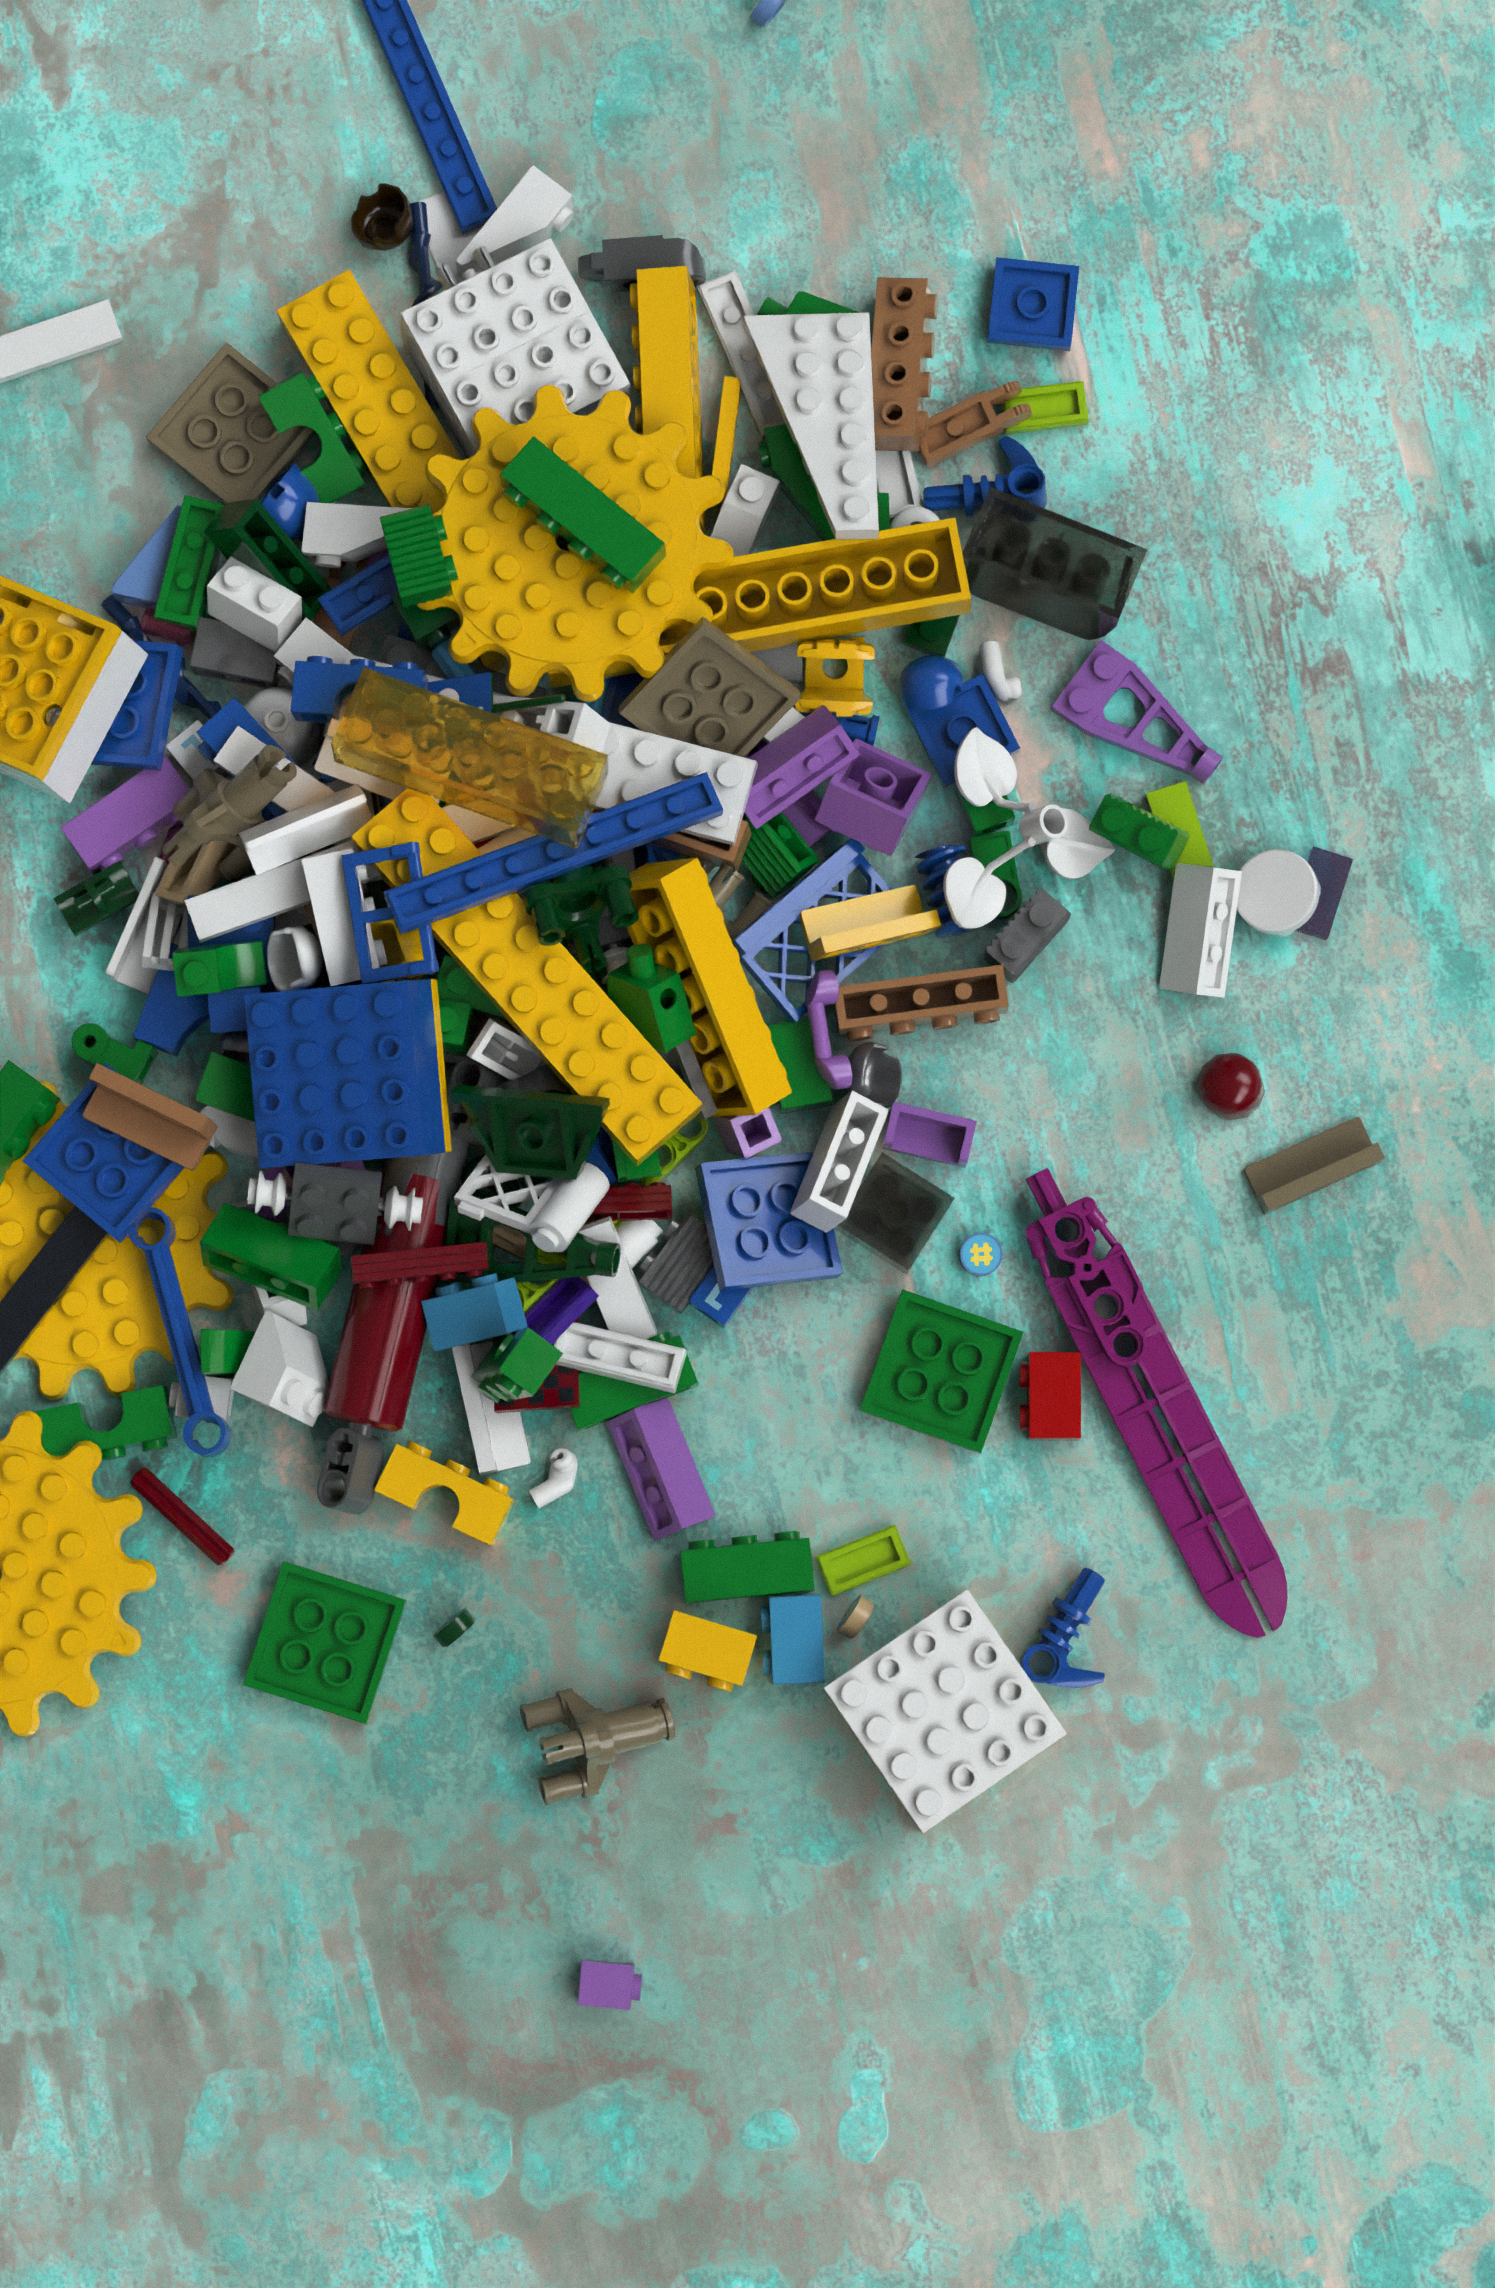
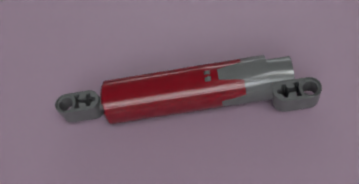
[317,1057,507,1515]

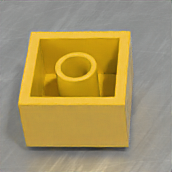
[659,1610,757,1692]

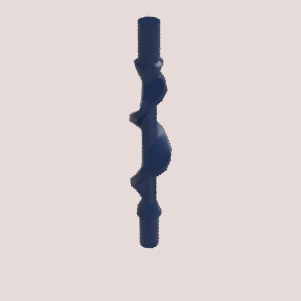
[409,202,443,410]
[101,595,222,720]

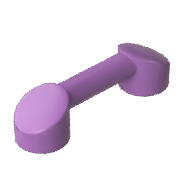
[805,970,852,1090]

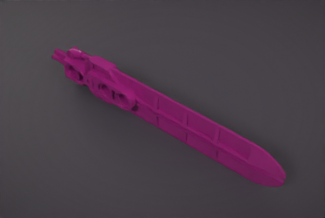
[1024,1168,1288,1638]

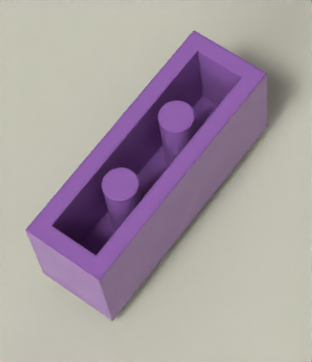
[60,755,190,875]

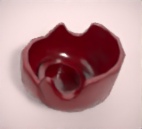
[1197,1053,1265,1120]

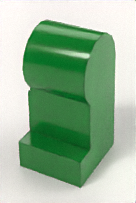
[71,1023,159,1085]

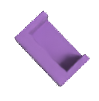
[883,1102,977,1168]

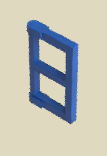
[342,841,439,984]

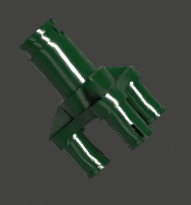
[522,818,639,973]

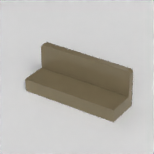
[1244,1117,1385,1215]

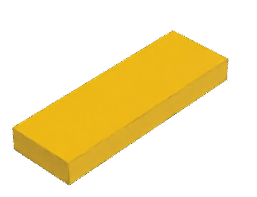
[709,376,741,510]

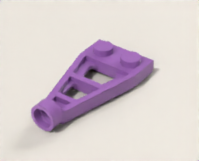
[1051,640,1223,785]

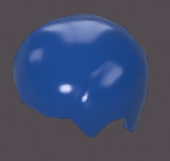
[899,655,963,711]

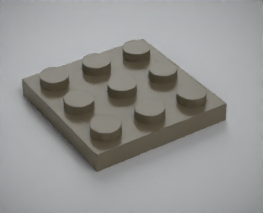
[146,342,316,505]
[619,616,801,757]

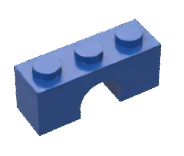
[290,656,428,730]

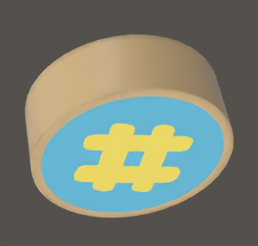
[837,1594,874,1639]

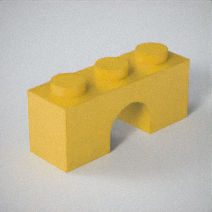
[374,1441,515,1547]

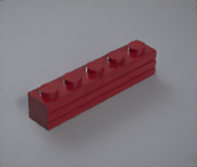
[537,1182,672,1222]
[349,1242,489,1289]

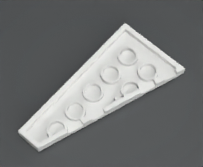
[743,312,879,540]

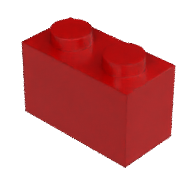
[1019,1352,1081,1441]

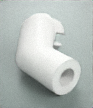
[979,641,1022,702]
[529,1448,578,1509]

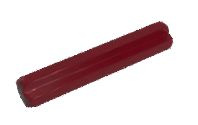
[130,1467,235,1566]

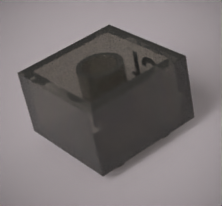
[835,1152,955,1275]

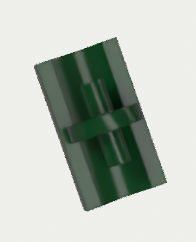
[53,861,139,937]

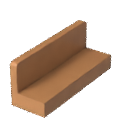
[83,1063,218,1171]

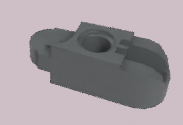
[578,235,706,292]

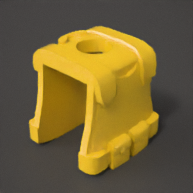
[795,636,875,717]

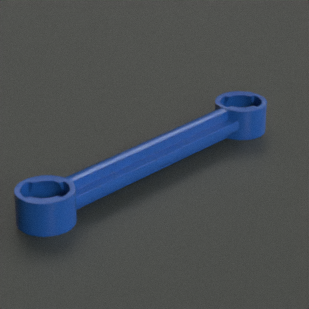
[129,1207,231,1457]

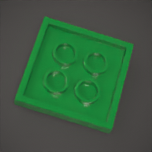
[860,1289,1023,1454]
[243,1561,407,1724]

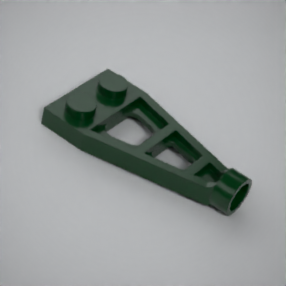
[446,1193,621,1284]

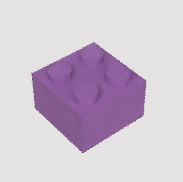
[814,738,932,856]

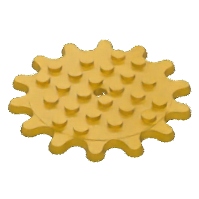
[416,385,734,702]
[0,1080,234,1401]
[0,1411,157,1737]

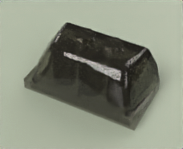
[962,487,1148,640]

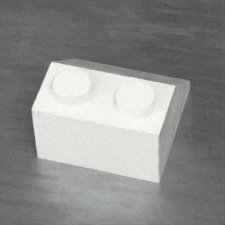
[230,1310,329,1427]

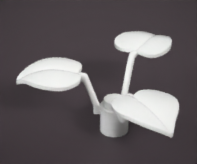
[943,727,1115,929]

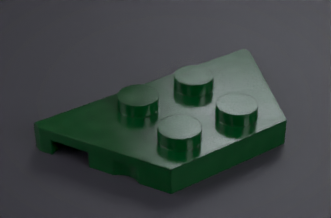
[450,1085,610,1180]

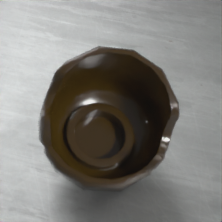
[351,183,413,251]

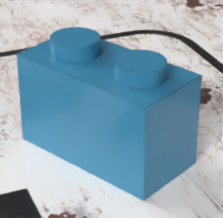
[421,1273,528,1351]
[761,1595,825,1685]

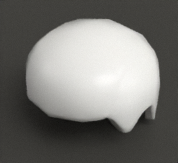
[267,926,324,992]

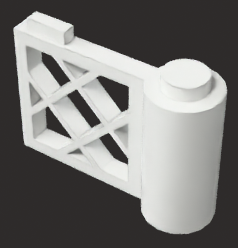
[454,1154,610,1252]

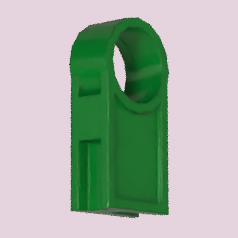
[969,831,1022,920]

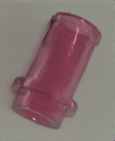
[140,608,195,647]

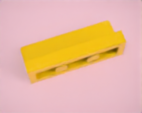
[799,885,941,962]

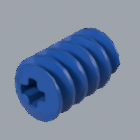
[915,845,977,938]

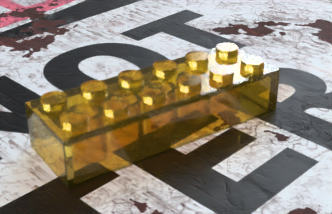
[331,667,609,849]

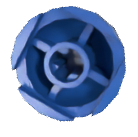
[260,463,319,542]

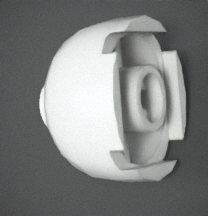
[244,686,323,767]

